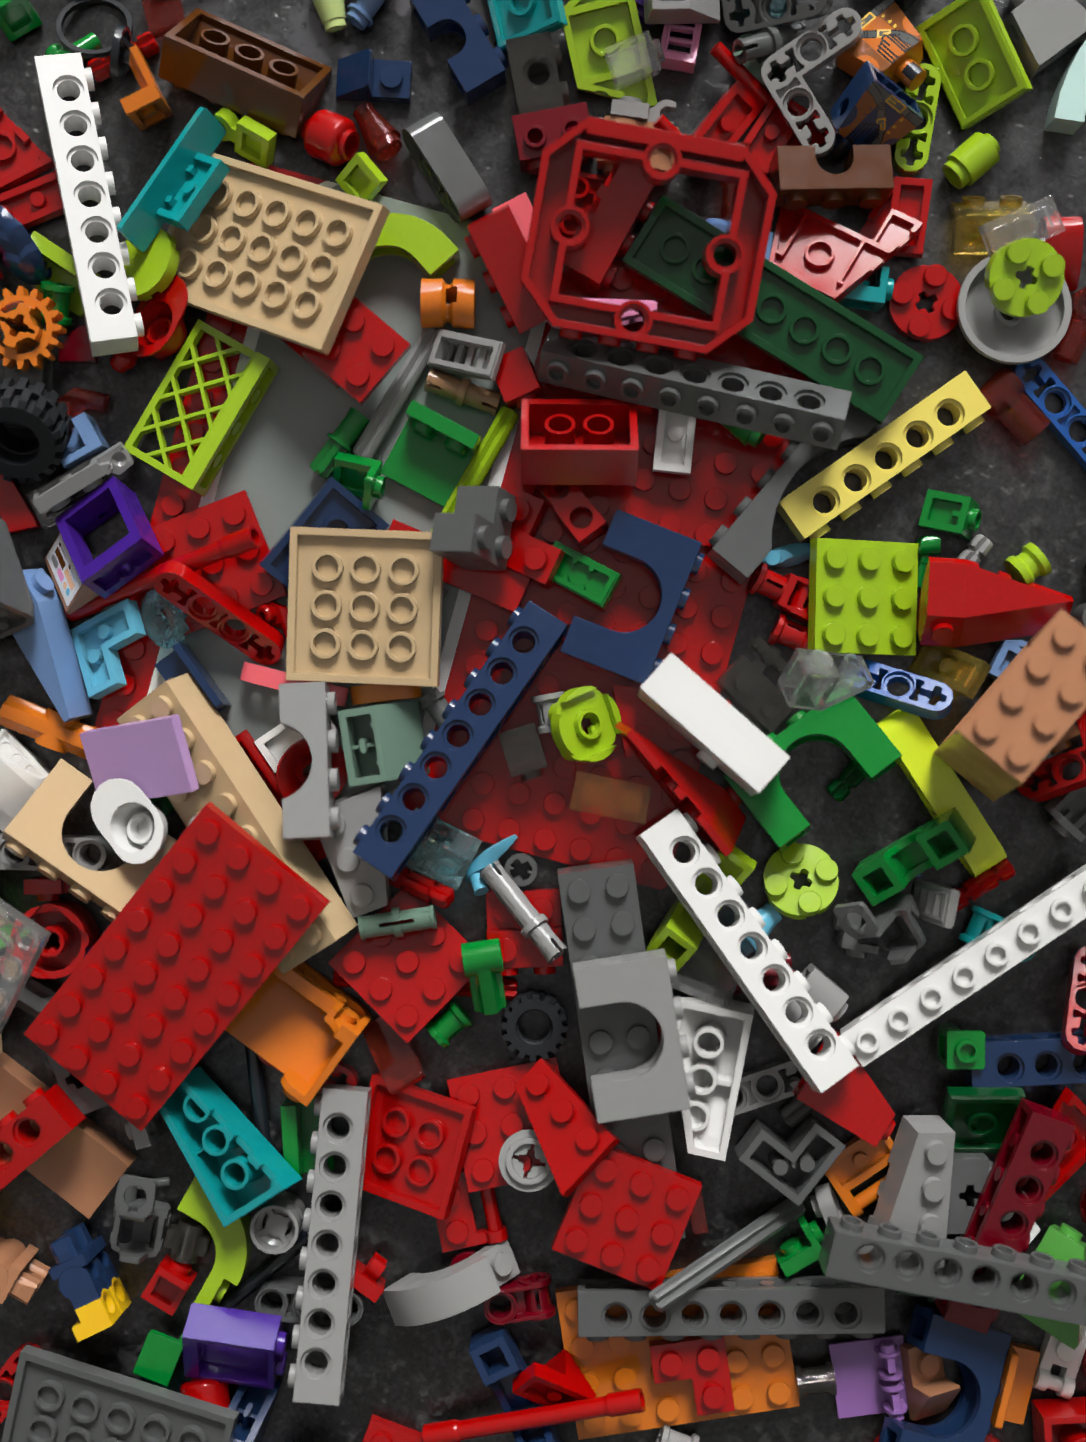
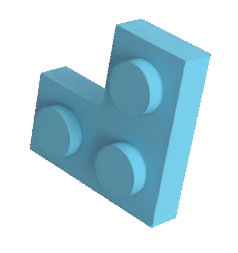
[70,599,146,700]

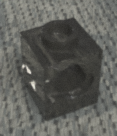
[498,722,548,782]

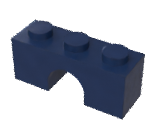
[409,0,509,106]

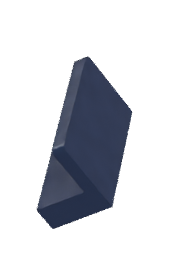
[154,642,231,713]

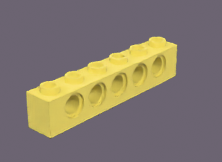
[776,370,991,542]

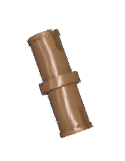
[424,368,502,416]

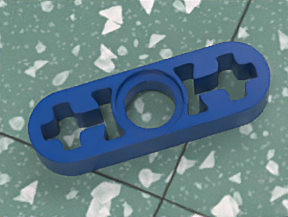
[845,659,953,720]

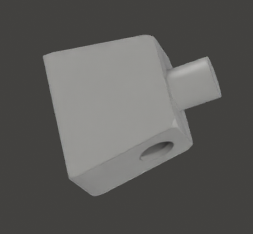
[1003,0,1086,80]

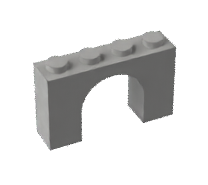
[573,948,696,1124]

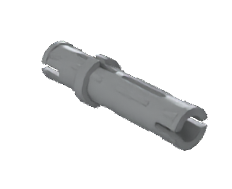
[479,860,568,963]

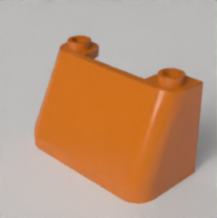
[225,962,372,1107]

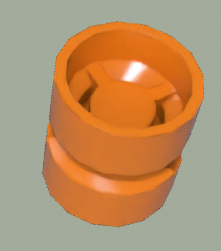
[420,278,476,329]

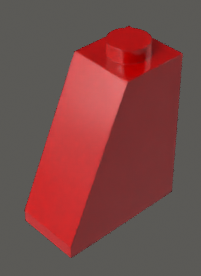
[793,1030,896,1147]

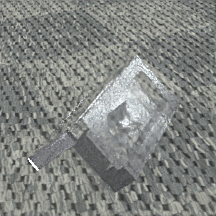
[671,947,737,1008]

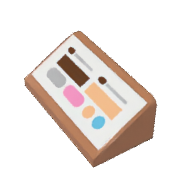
[44,533,99,615]

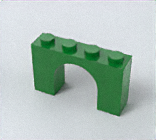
[724,685,902,852]

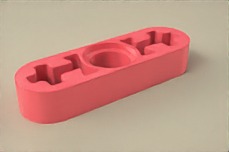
[239,661,350,707]

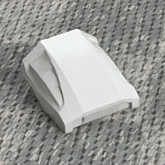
[0,729,51,832]

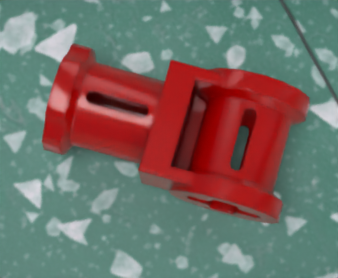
[746,562,809,624]

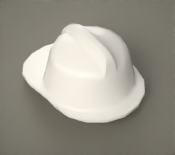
[91,778,168,864]

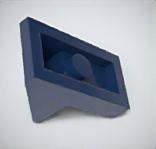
[336,49,413,104]

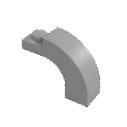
[383,1239,521,1326]

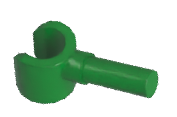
[916,535,941,587]

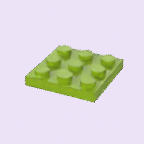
[808,538,918,656]

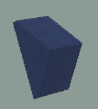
[228,1381,281,1442]

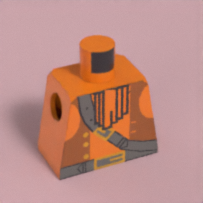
[834,0,927,91]

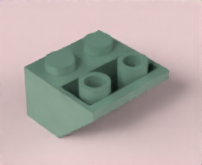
[337,700,431,787]

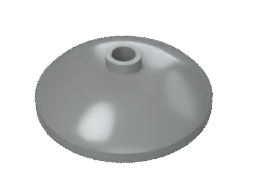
[956,255,1072,365]

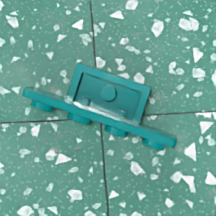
[117,107,230,252]

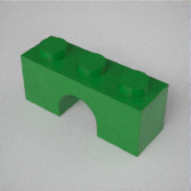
[852,807,976,906]

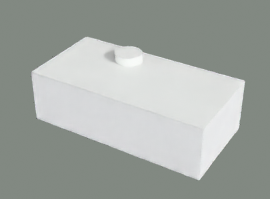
[637,653,790,796]

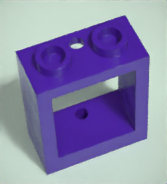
[55,476,164,599]
[182,1303,288,1390]

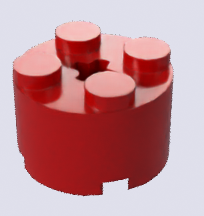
[12,899,101,979]

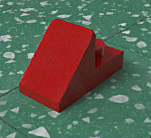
[512,1349,596,1406]

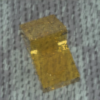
[908,645,992,700]

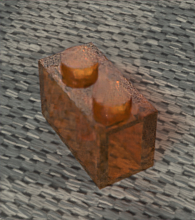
[569,770,652,824]

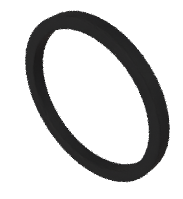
[56,0,133,58]

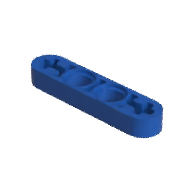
[1010,359,1086,471]

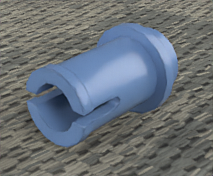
[346,0,385,31]

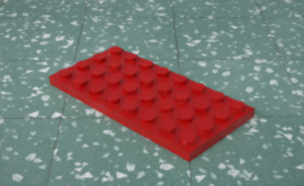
[24,802,331,1131]

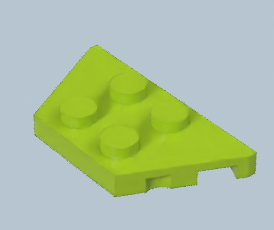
[563,0,657,108]

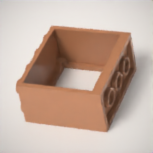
[933,609,1086,802]

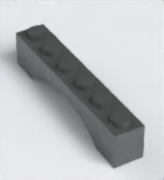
[706,406,877,585]

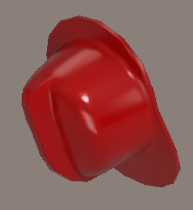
[129,275,188,361]

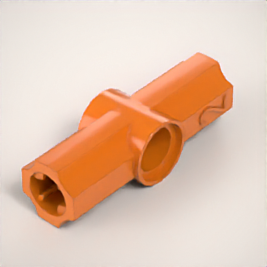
[0,695,98,760]

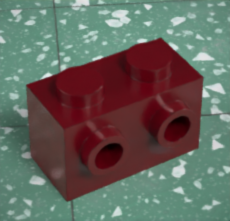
[512,102,594,175]

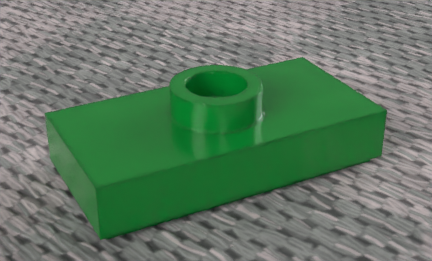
[552,541,623,609]

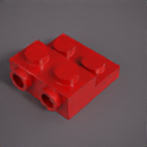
[486,888,563,976]

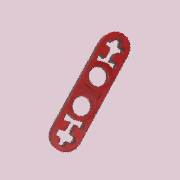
[154,561,285,665]

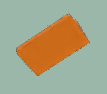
[990,1341,1041,1429]

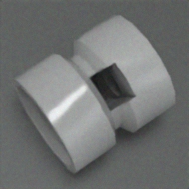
[250,1191,305,1255]

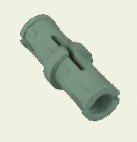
[358,904,437,940]

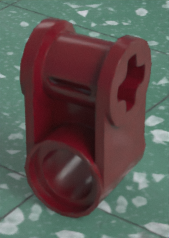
[483,1272,556,1325]

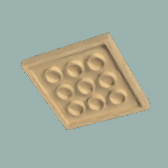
[286,527,444,687]

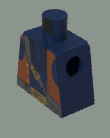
[830,60,924,160]

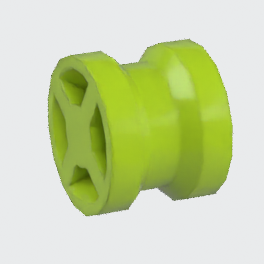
[1004,542,1052,585]

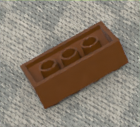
[158,8,333,138]

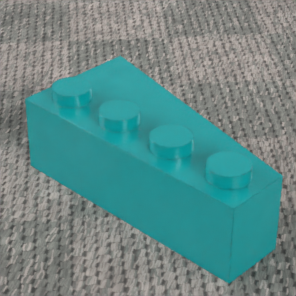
[159,1067,303,1227]

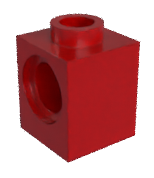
[488,346,546,411]

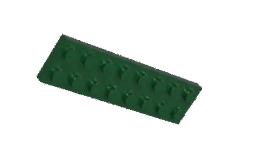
[622,195,924,424]

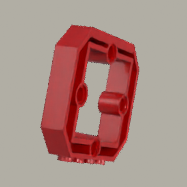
[521,116,777,361]

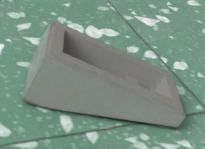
[427,328,506,381]
[911,879,960,929]

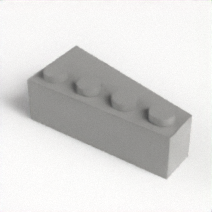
[858,1115,956,1268]

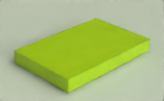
[915,0,1033,130]

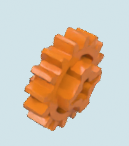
[0,286,67,372]

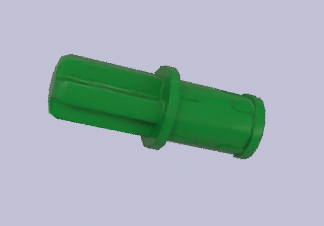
[310,407,370,479]

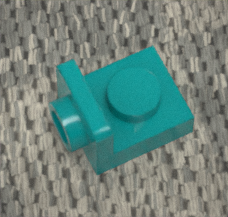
[839,266,894,312]

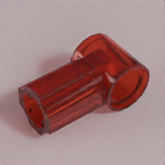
[1048,287,1086,365]
[979,367,1051,445]

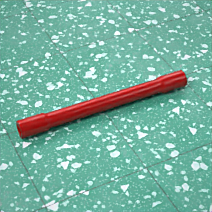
[63,525,262,622]
[422,1388,645,1442]

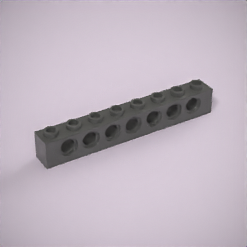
[538,328,852,450]
[818,1215,1086,1326]
[577,1276,886,1342]

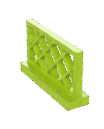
[124,319,280,497]

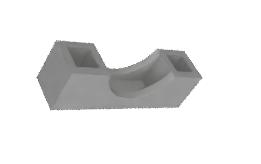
[279,682,341,841]

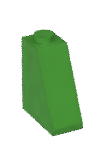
[1018,1223,1086,1350]

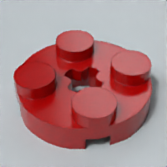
[886,264,961,343]

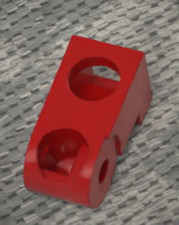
[540,485,608,550]

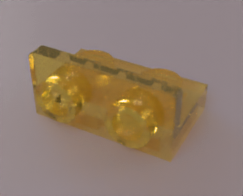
[950,195,1034,255]

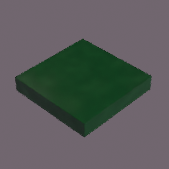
[941,1087,1026,1153]

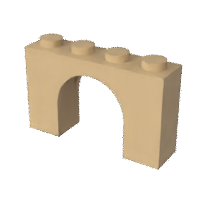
[2,759,177,922]

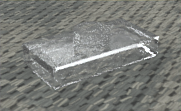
[978,195,1066,258]

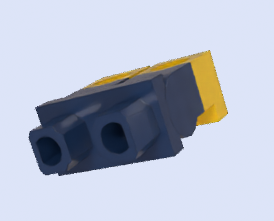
[48,1222,132,1342]

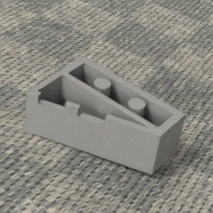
[321,781,392,918]

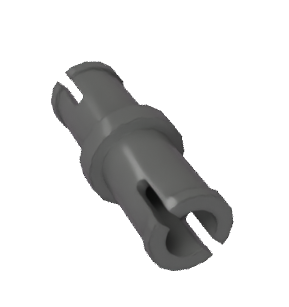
[732,22,808,65]

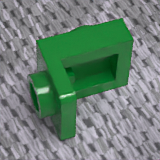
[333,452,386,511]

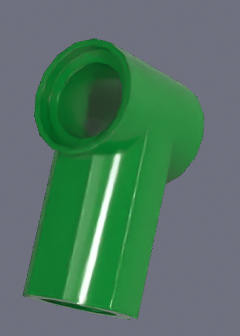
[461,938,507,1015]

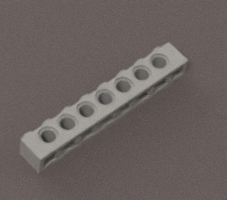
[288,1083,372,1406]

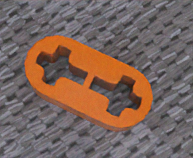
[350,684,423,705]

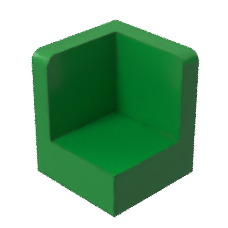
[132,1329,183,1387]

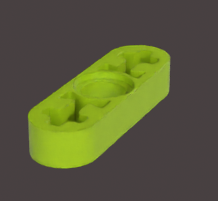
[891,63,941,177]

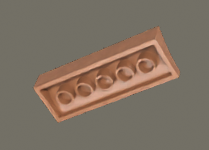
[0,1052,138,1219]

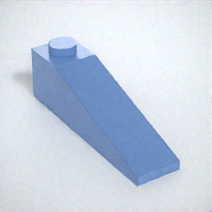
[12,568,93,723]

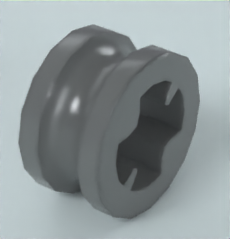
[504,852,538,887]

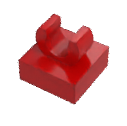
[354,1252,388,1303]

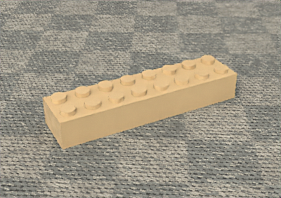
[116,672,358,974]

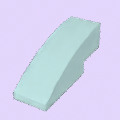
[1044,39,1086,135]

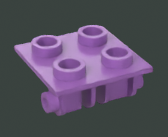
[828,1334,909,1420]

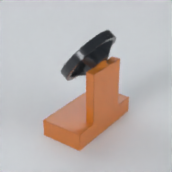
[110,25,174,131]

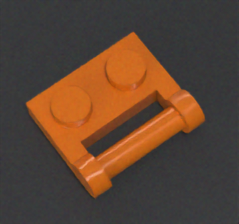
[825,1136,894,1218]

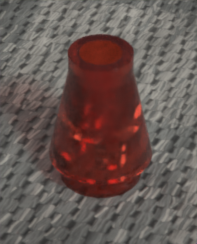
[353,102,402,162]

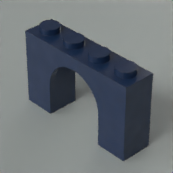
[560,509,705,685]
[879,1304,1012,1442]

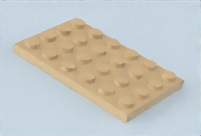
[167,153,390,355]

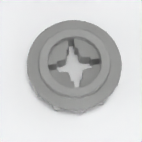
[499,1130,554,1192]

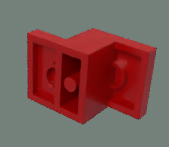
[280,296,411,405]

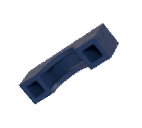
[469,1324,563,1442]

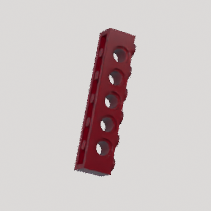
[934,1098,1076,1334]

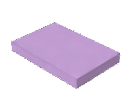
[79,714,199,799]

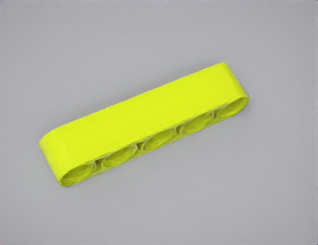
[876,709,1007,878]

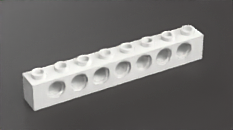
[34,52,145,357]
[635,809,859,1093]
[840,864,1086,1067]

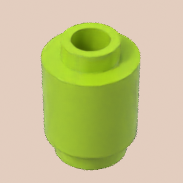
[942,132,1000,189]

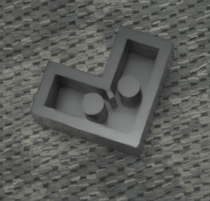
[429,486,517,571]
[734,1114,846,1206]

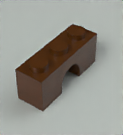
[769,144,894,210]

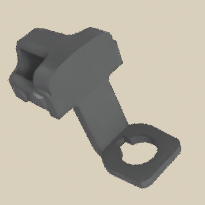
[833,893,926,965]
[110,1174,172,1264]

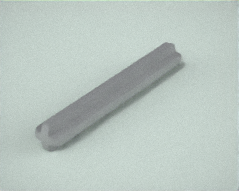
[353,328,437,459]

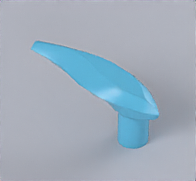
[762,543,810,568]
[465,834,518,896]

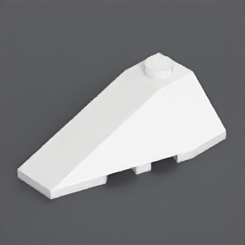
[677,997,754,1161]

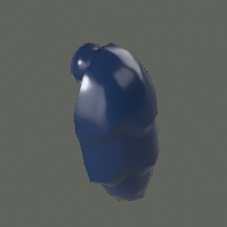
[0,205,52,285]

